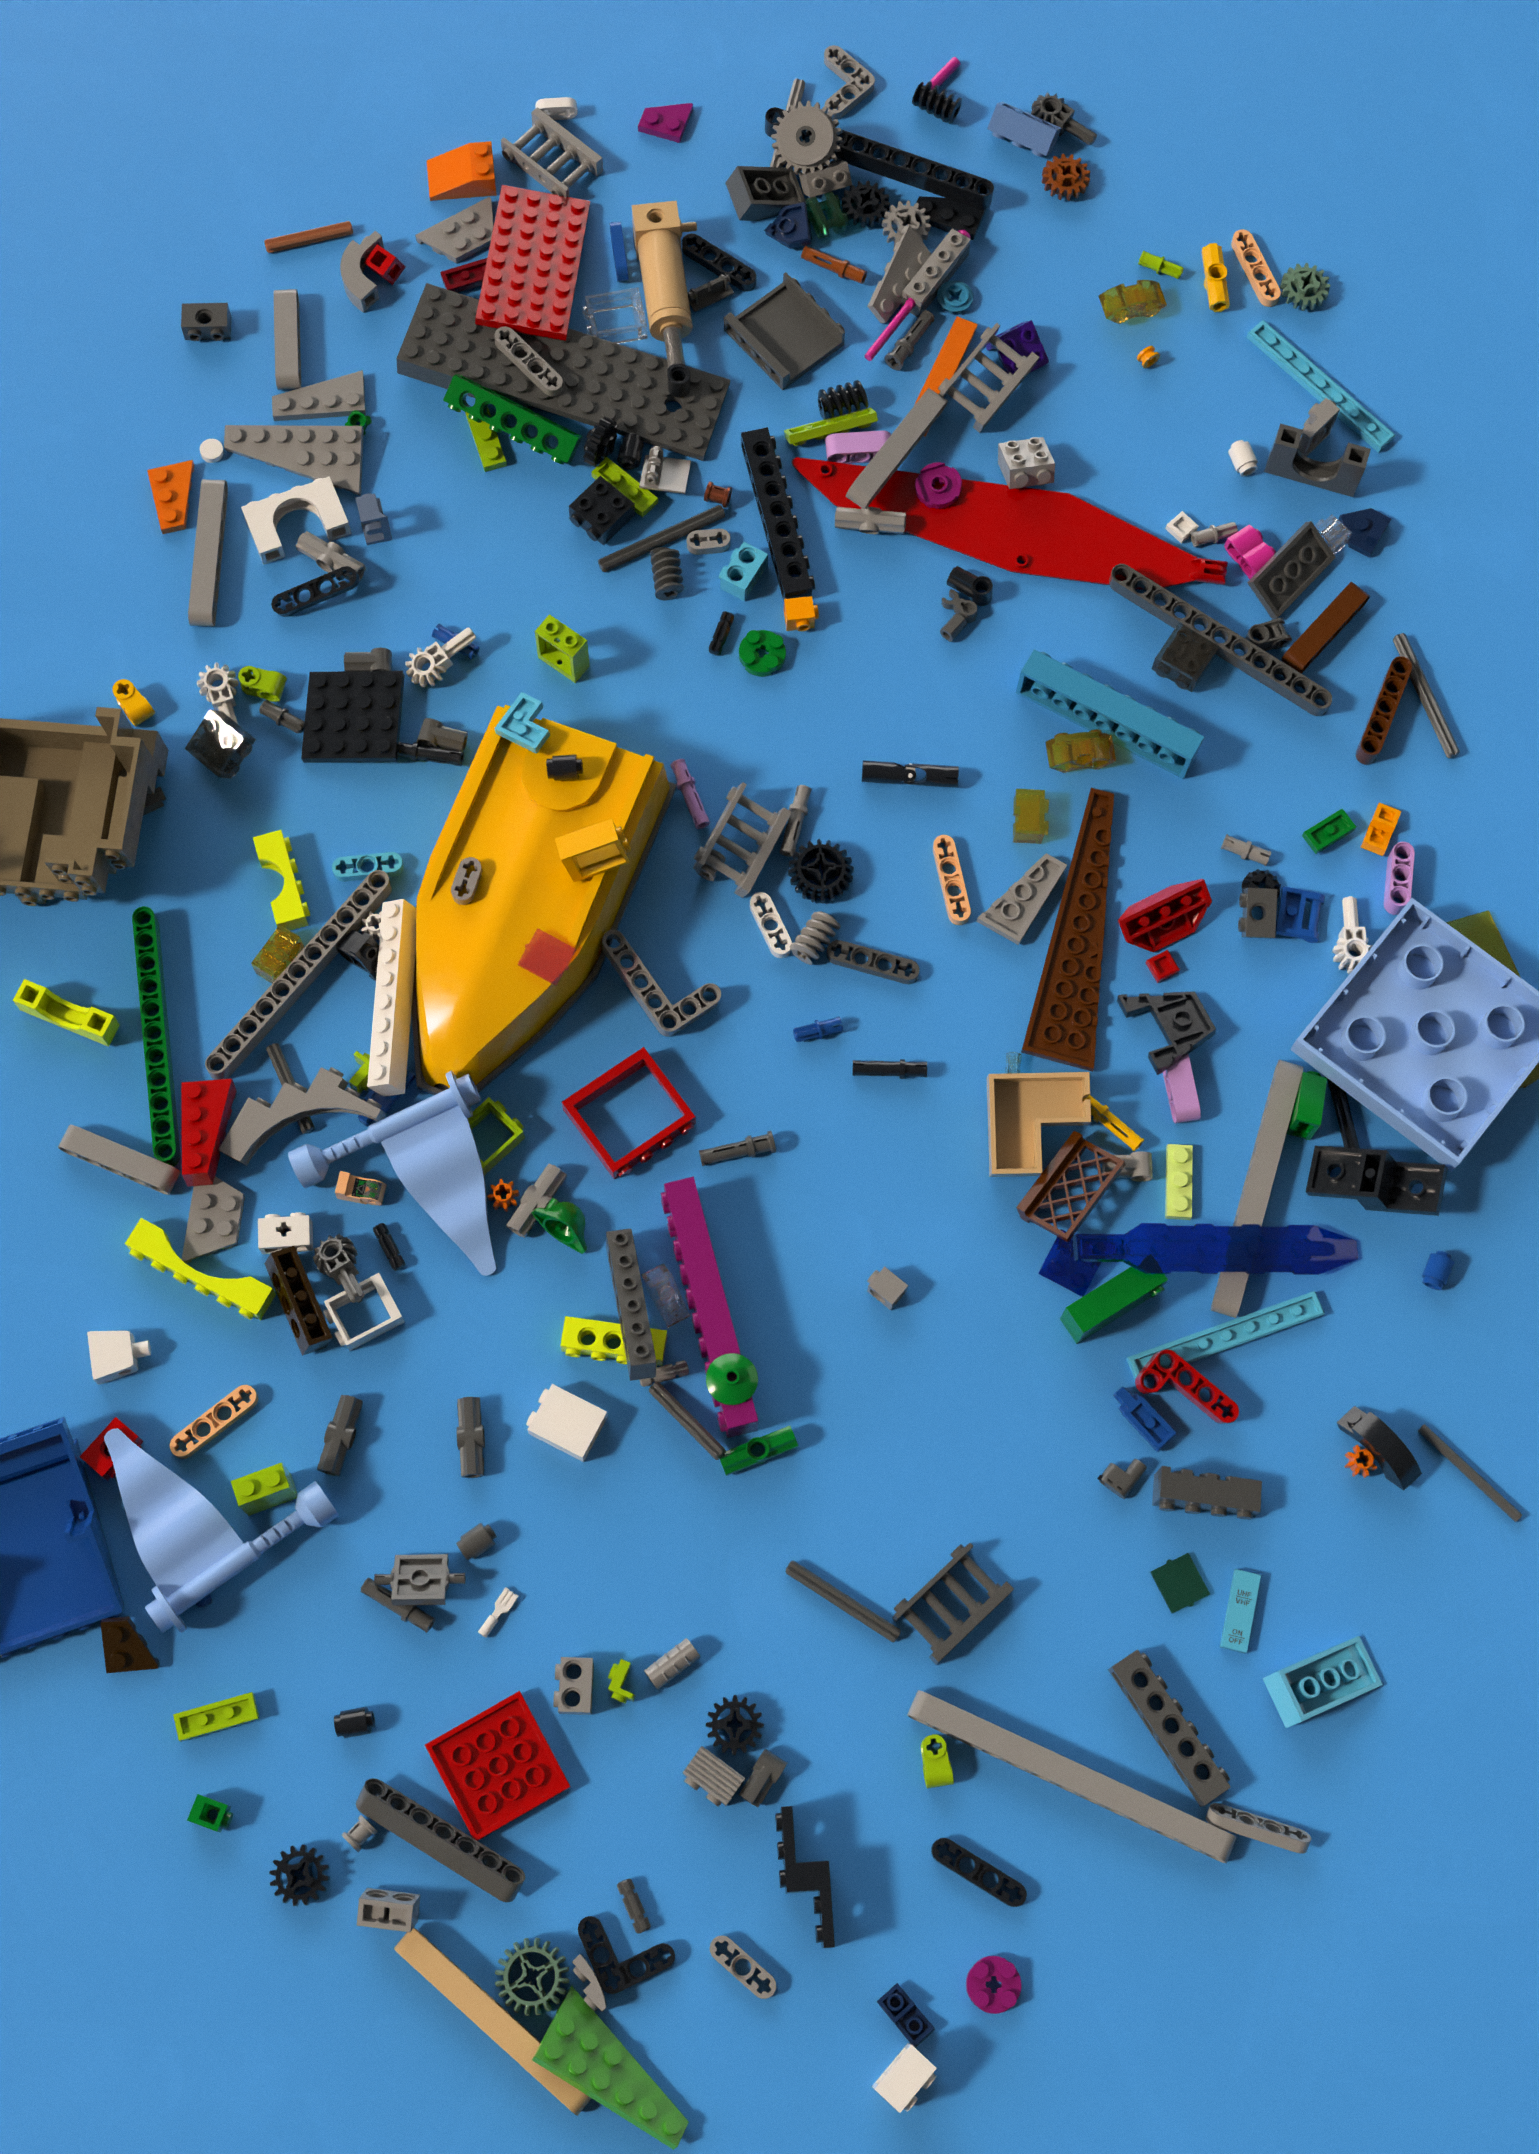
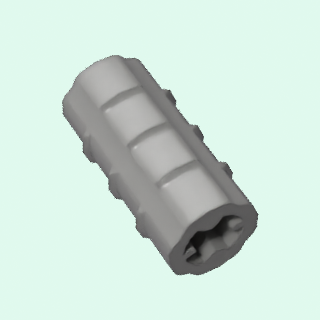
[644,1638,700,1690]

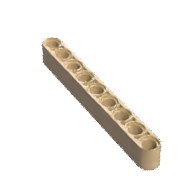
[394,1928,592,2116]

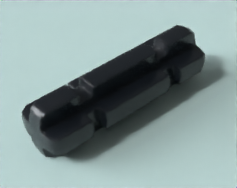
[709,611,734,656]
[373,1223,405,1271]

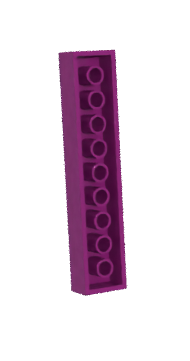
[660,1176,758,1438]

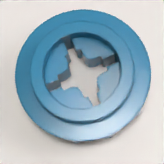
[937,281,973,314]

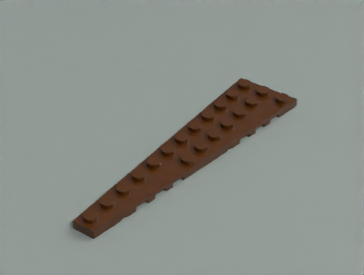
[1021,788,1114,1072]

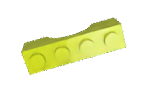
[253,830,311,933]
[13,979,120,1047]

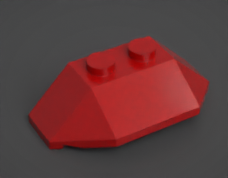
[1118,879,1212,952]

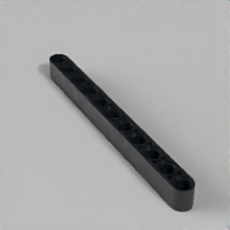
[765,107,994,210]

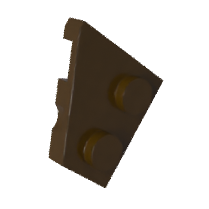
[100,1616,160,1673]

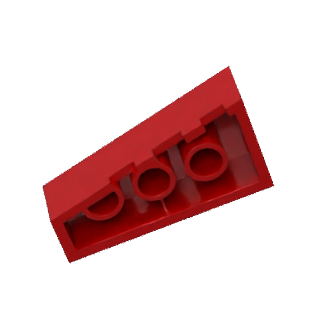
[181,1078,237,1187]

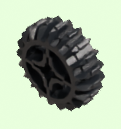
[788,839,854,904]

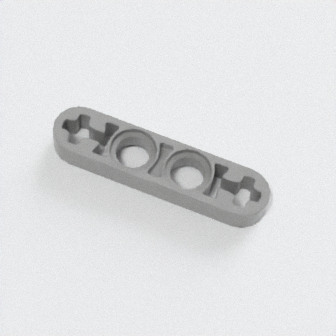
[495,326,563,397]
[1206,1803,1312,1854]

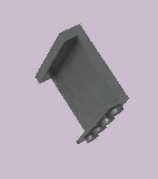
[724,272,845,390]

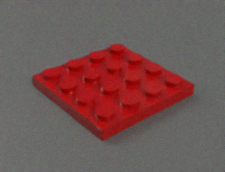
[425,1691,571,1841]

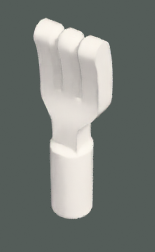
[478,1587,519,1638]

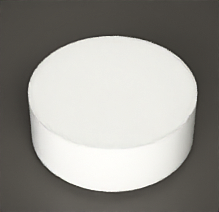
[200,439,224,463]

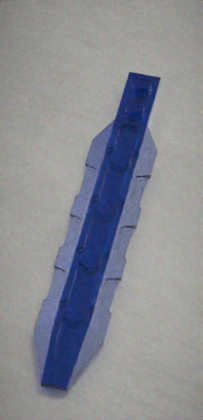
[1072,1223,1359,1275]

